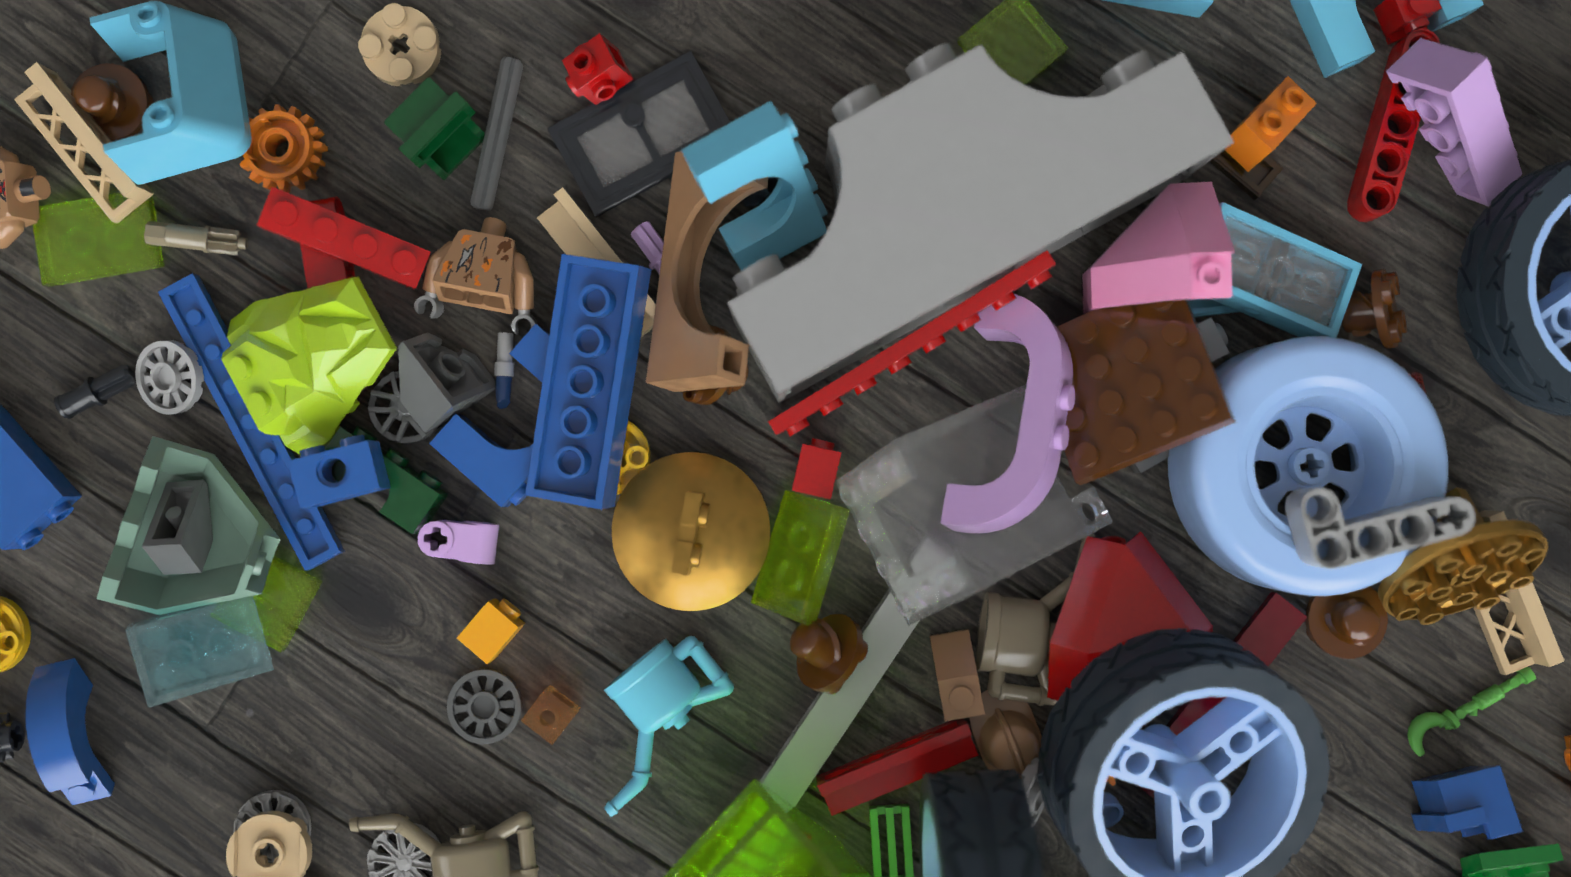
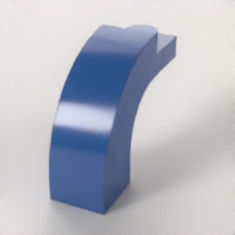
[26,658,115,805]

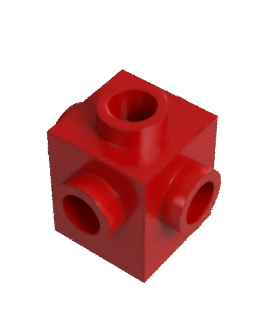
[562,33,633,105]

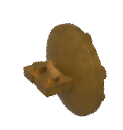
[612,452,770,611]
[1378,487,1548,625]

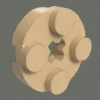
[358,3,441,86]
[226,811,312,877]

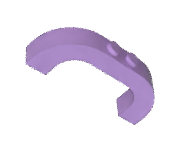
[940,294,1075,534]

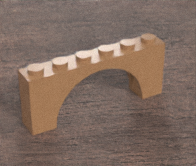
[646,151,768,392]

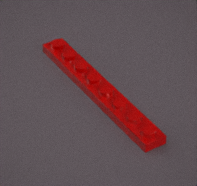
[768,250,1056,437]

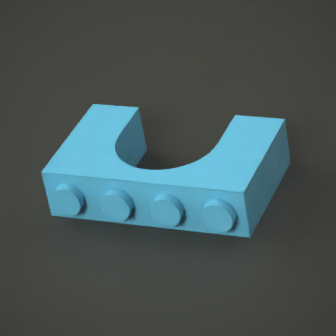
[1290,0,1484,78]
[681,101,827,271]

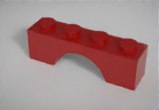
[257,186,431,290]

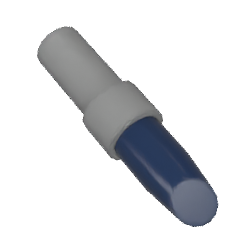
[494,332,514,409]

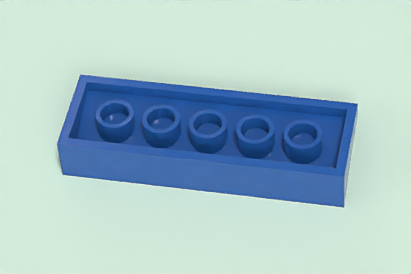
[525,254,651,510]

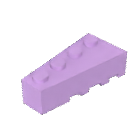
[1386,38,1522,207]

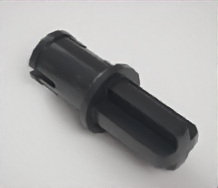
[54,365,136,420]

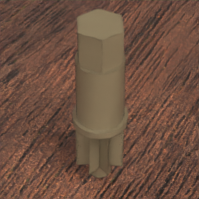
[144,221,248,256]

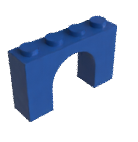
[429,324,550,507]

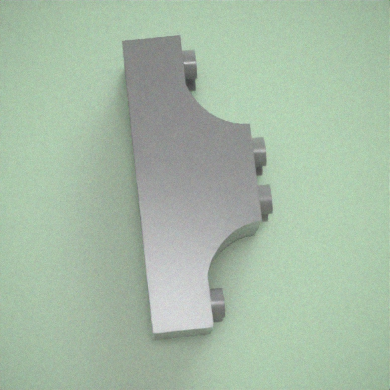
[728,43,1234,403]

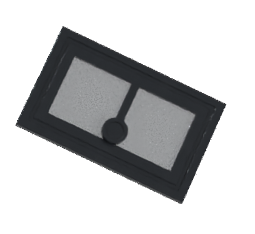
[547,51,731,217]

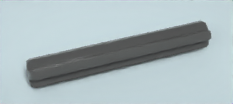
[470,57,523,211]

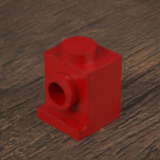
[1373,0,1442,45]

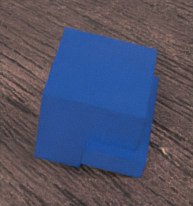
[1411,765,1523,839]

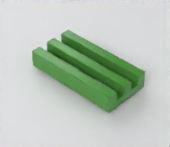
[869,804,914,877]

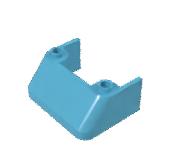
[90,1,252,185]

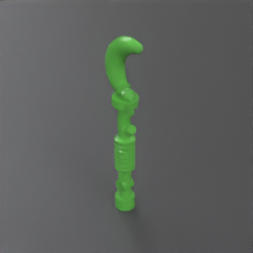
[1407,667,1536,757]

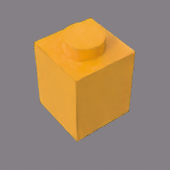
[457,598,526,664]

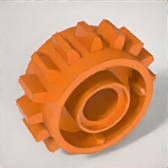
[239,104,328,193]

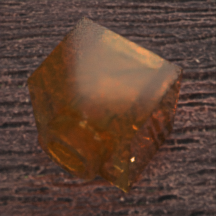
[521,685,581,745]

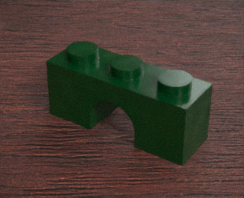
[325,426,448,534]

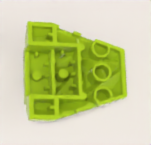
[221,277,397,456]

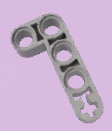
[1285,488,1475,569]

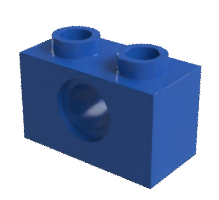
[288,435,391,509]

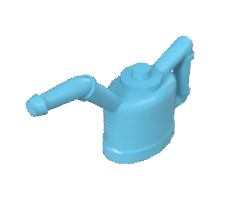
[604,636,734,817]

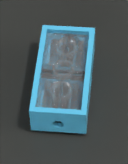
[1211,202,1362,338]

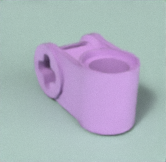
[417,520,499,565]

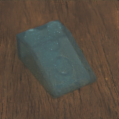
[125,596,274,708]

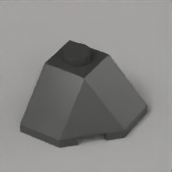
[398,332,496,433]

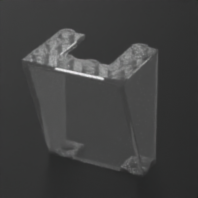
[835,384,1113,626]

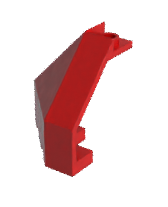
[1047,531,1213,701]

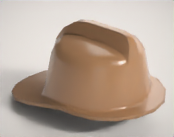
[969,689,1042,779]

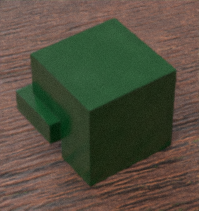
[383,76,485,180]

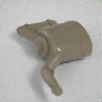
[976,533,1095,706]
[349,811,539,877]

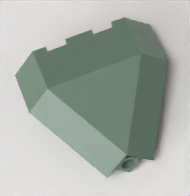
[96,436,281,615]

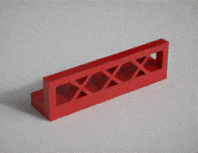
[816,718,978,816]

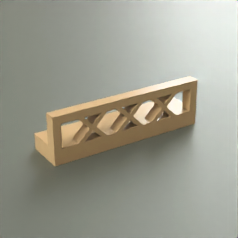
[14,62,154,224]
[537,187,656,337]
[1473,510,1564,675]

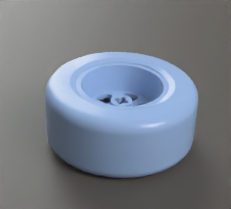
[1168,336,1448,596]

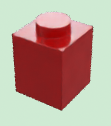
[792,438,841,500]

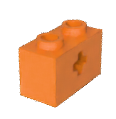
[1224,76,1317,172]

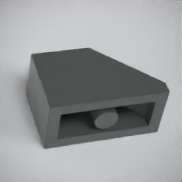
[142,480,213,575]

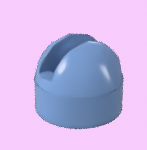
[1102,792,1123,828]

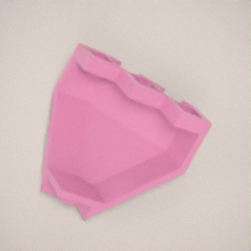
[1082,182,1235,314]

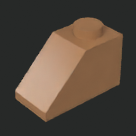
[930,629,985,721]

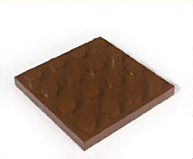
[1057,299,1236,486]

